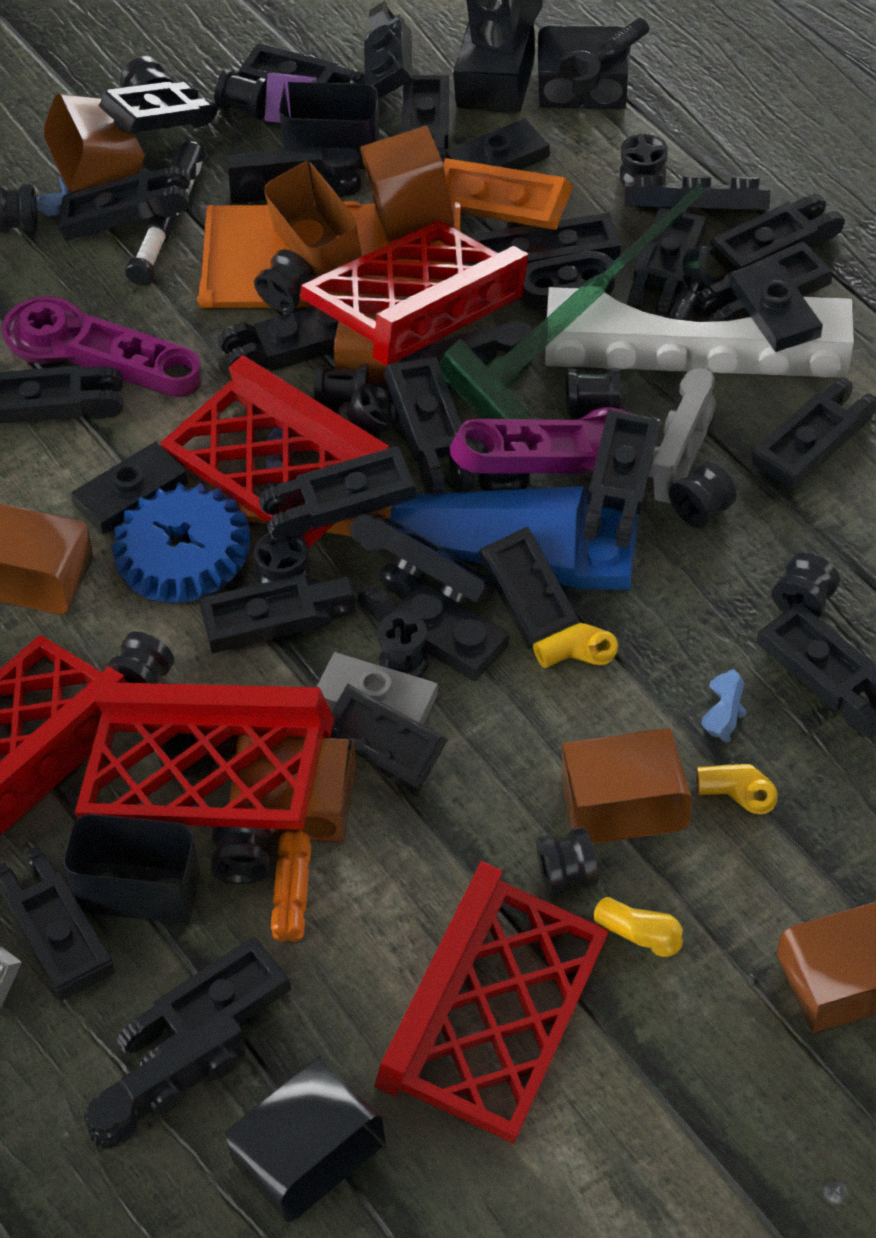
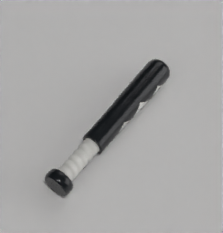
[125,141,206,286]

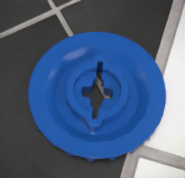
[111,482,251,603]

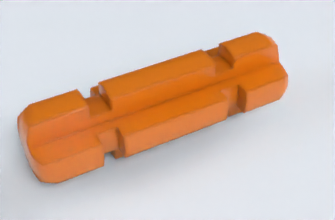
[271,831,311,942]

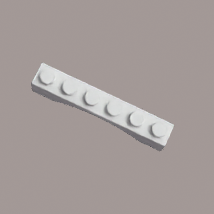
[545,287,854,378]

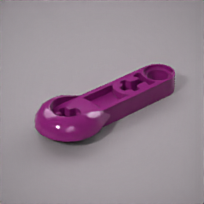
[1,296,202,397]
[450,407,656,474]

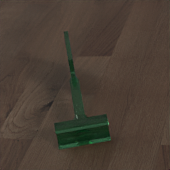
[439,184,706,419]

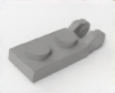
[649,367,716,503]

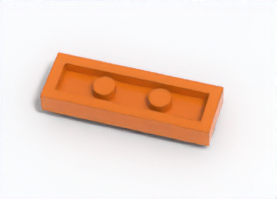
[443,158,573,230]

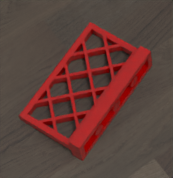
[300,220,528,366]
[160,355,390,549]
[0,635,126,835]
[75,682,334,830]
[374,861,609,1144]

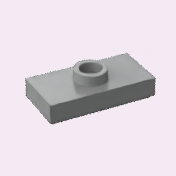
[317,652,438,725]

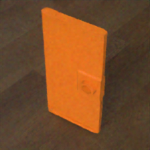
[197,201,461,309]

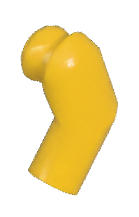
[533,623,619,668]
[696,764,778,815]
[594,897,683,957]

